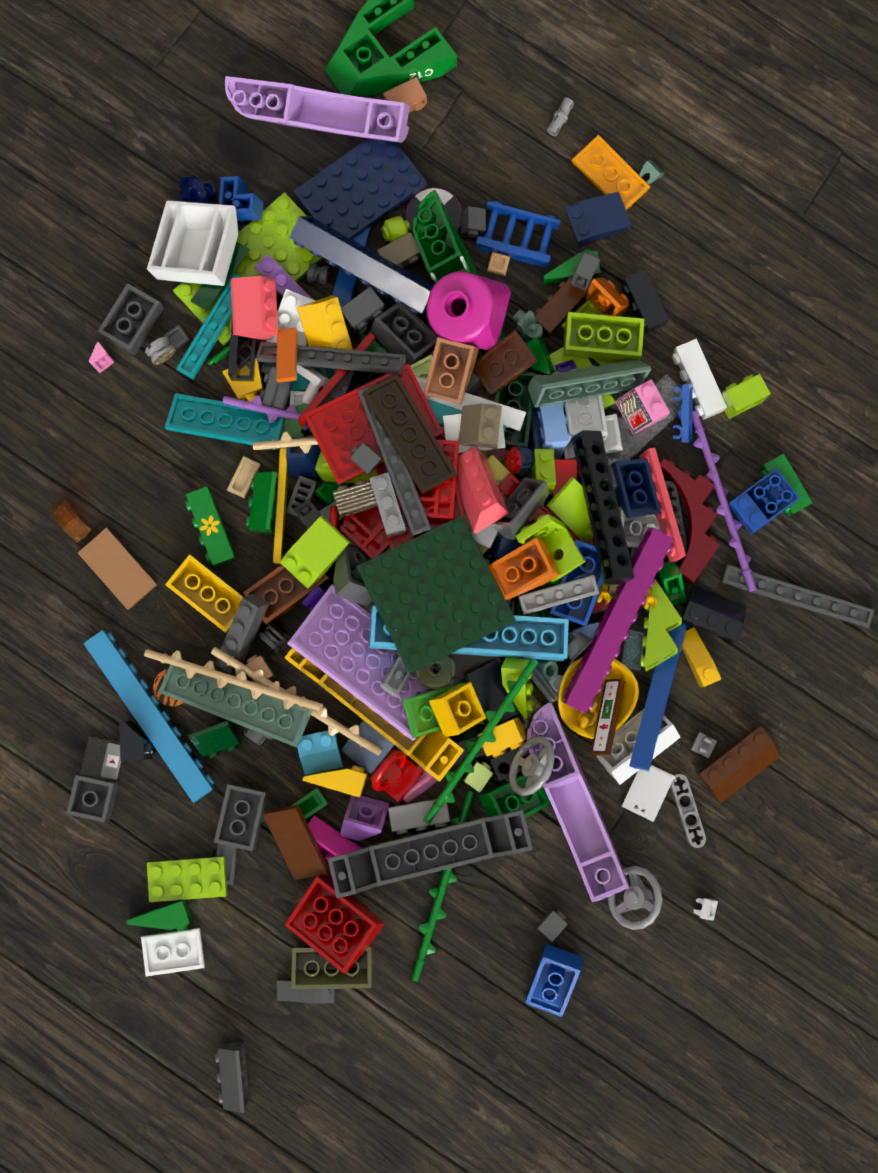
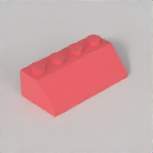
[457,446,509,534]

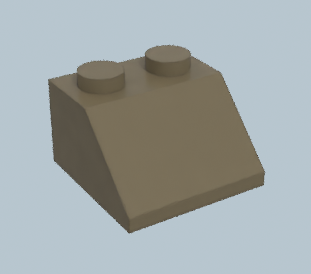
[459,403,502,449]

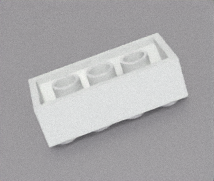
[596,709,680,785]

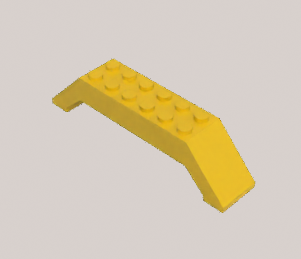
[284,648,464,782]

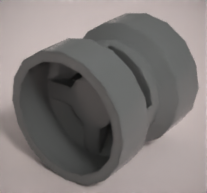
[307,263,329,285]

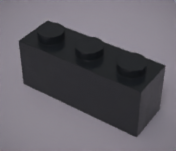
[621,269,669,333]

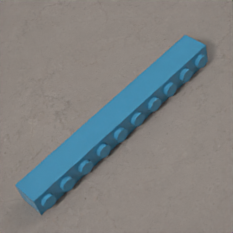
[83,630,215,803]

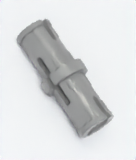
[547,98,575,136]

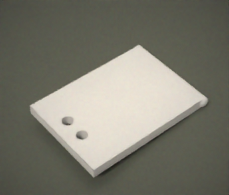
[622,765,675,822]

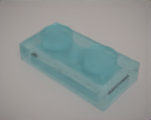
[621,630,646,671]

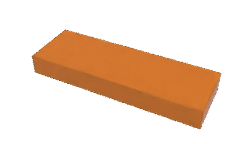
[276,327,298,383]

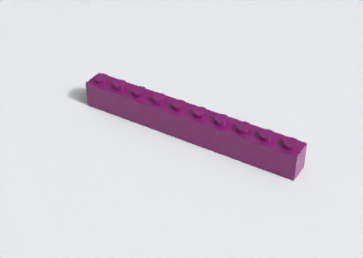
[561,527,674,714]

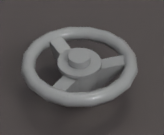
[509,736,555,796]
[608,866,663,930]

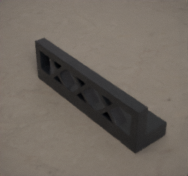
[228,318,257,381]

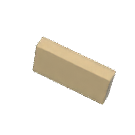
[227,456,261,499]

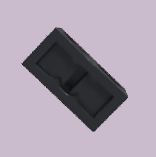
[489,746,530,783]

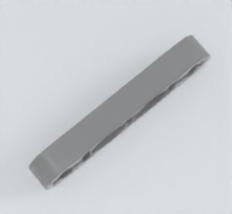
[670,774,706,848]

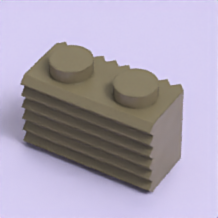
[333,480,378,517]

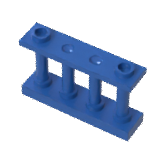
[476,201,561,269]

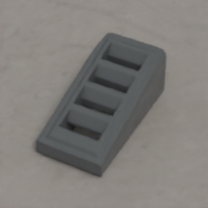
[286,476,318,517]

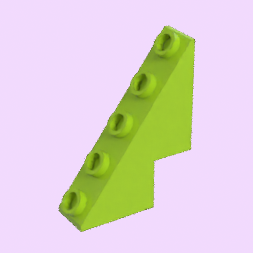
[641,579,682,671]

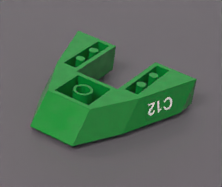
[324,0,457,97]

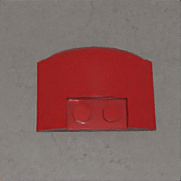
[412,439,459,519]
[340,507,390,559]

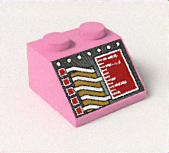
[615,379,670,435]

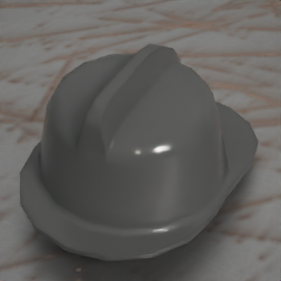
[567,631,594,669]

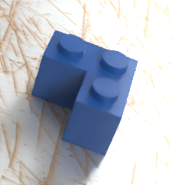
[219,176,263,221]

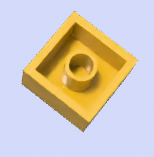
[429,682,486,737]
[478,716,527,758]

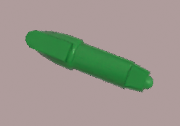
[207,345,230,365]

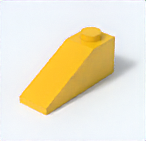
[682,627,721,688]

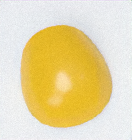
[558,657,639,739]

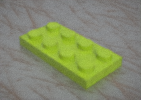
[147,856,228,902]

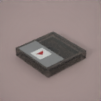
[80,736,124,782]

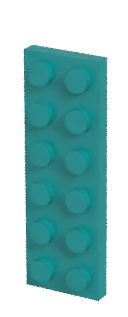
[165,393,285,450]

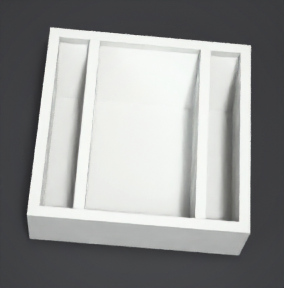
[147,201,238,286]

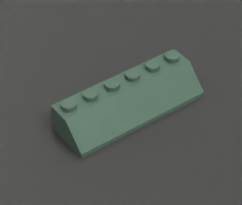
[528,359,651,407]

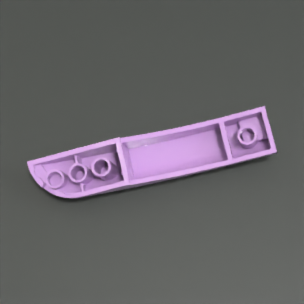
[225,76,410,143]
[527,702,630,902]

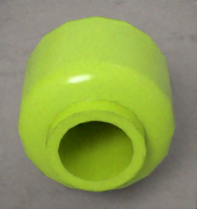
[381,216,411,243]

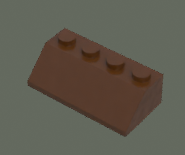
[696,726,781,804]

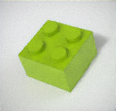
[722,374,771,419]

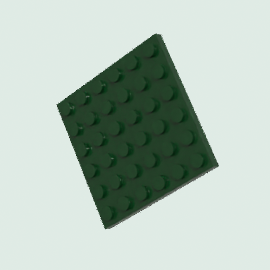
[356,516,516,674]

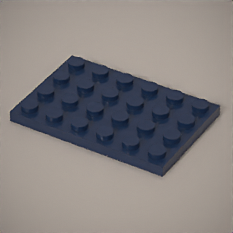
[293,138,428,239]

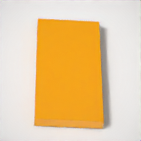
[571,135,650,211]

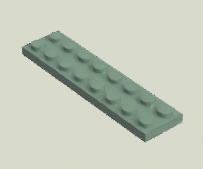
[159,660,312,748]

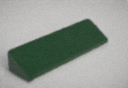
[191,241,250,312]

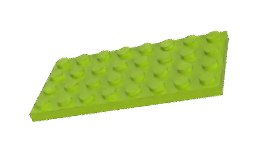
[173,192,324,346]

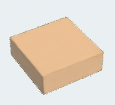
[487,252,510,276]

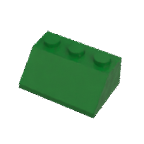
[246,472,278,535]

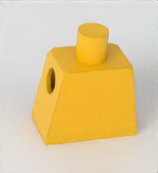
[222,359,264,402]

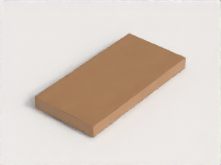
[78,528,157,610]

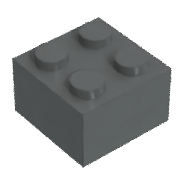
[341,287,385,337]
[66,774,119,822]

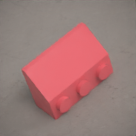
[231,276,278,340]

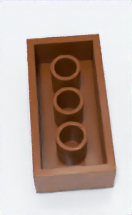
[243,565,330,625]

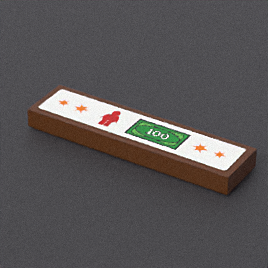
[591,679,625,756]

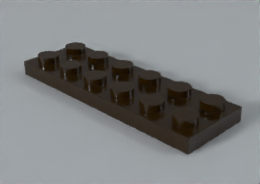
[362,374,457,494]

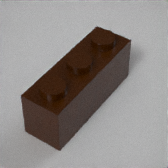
[534,277,588,338]

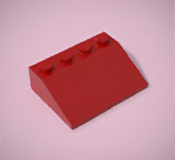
[285,875,385,974]

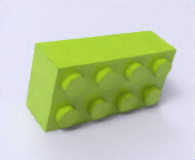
[563,312,644,361]

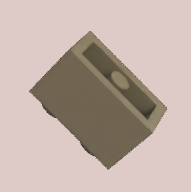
[377,232,422,269]

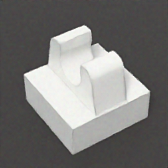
[694,898,718,920]

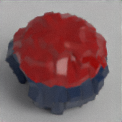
[504,445,535,476]

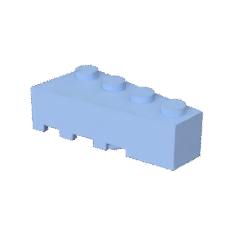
[536,375,570,460]

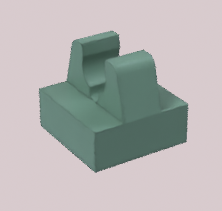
[639,160,665,184]

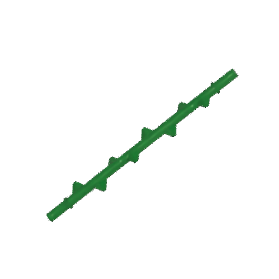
[423,658,539,824]
[411,790,475,982]

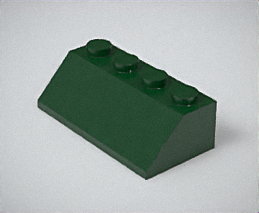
[494,371,536,450]

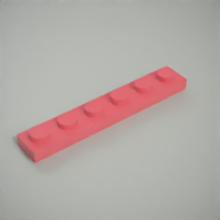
[639,448,686,563]

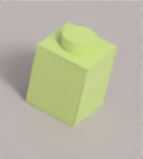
[464,761,493,792]

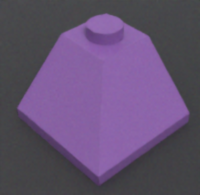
[340,795,389,841]

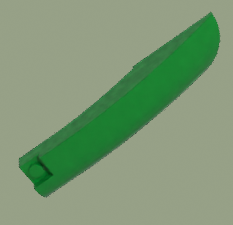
[413,190,506,376]

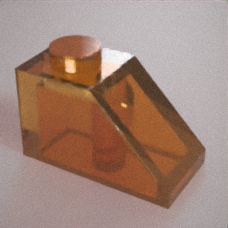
[51,500,91,543]

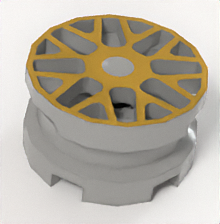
[145,337,176,365]

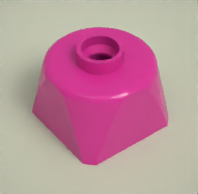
[426,271,511,351]

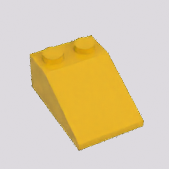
[303,765,368,797]

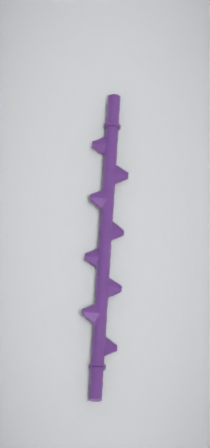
[223,396,310,431]
[693,411,757,592]

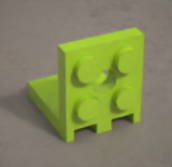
[516,514,586,583]

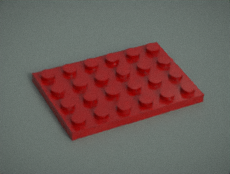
[303,363,443,485]

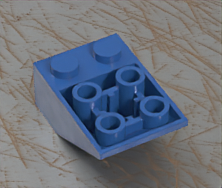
[729,468,800,536]

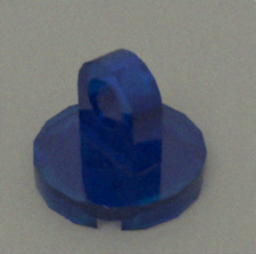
[179,175,216,204]

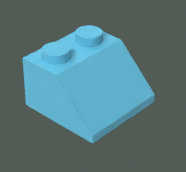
[297,731,343,775]

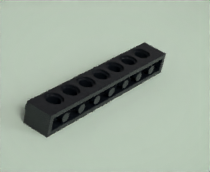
[571,430,635,585]

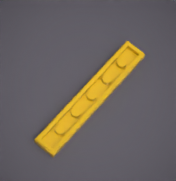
[273,448,288,565]

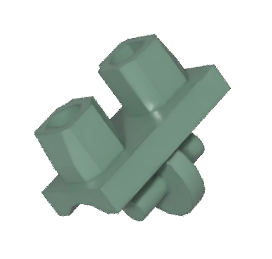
[513,310,543,343]

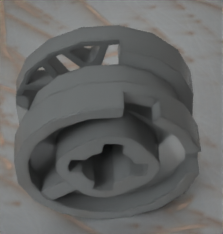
[259,624,288,653]

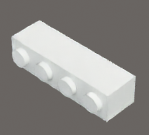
[672,339,727,420]

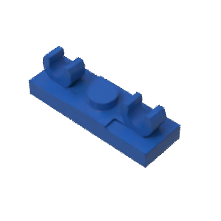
[673,383,693,442]

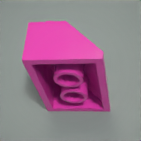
[308,816,360,881]

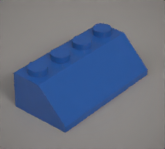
[550,540,603,626]

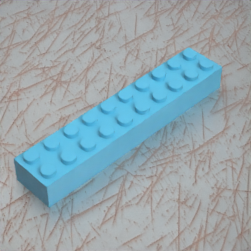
[368,606,569,661]

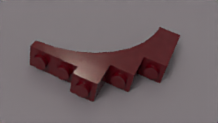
[660,459,720,584]

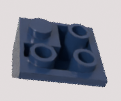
[286,437,321,477]

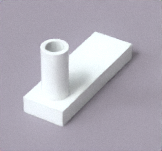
[297,365,330,405]

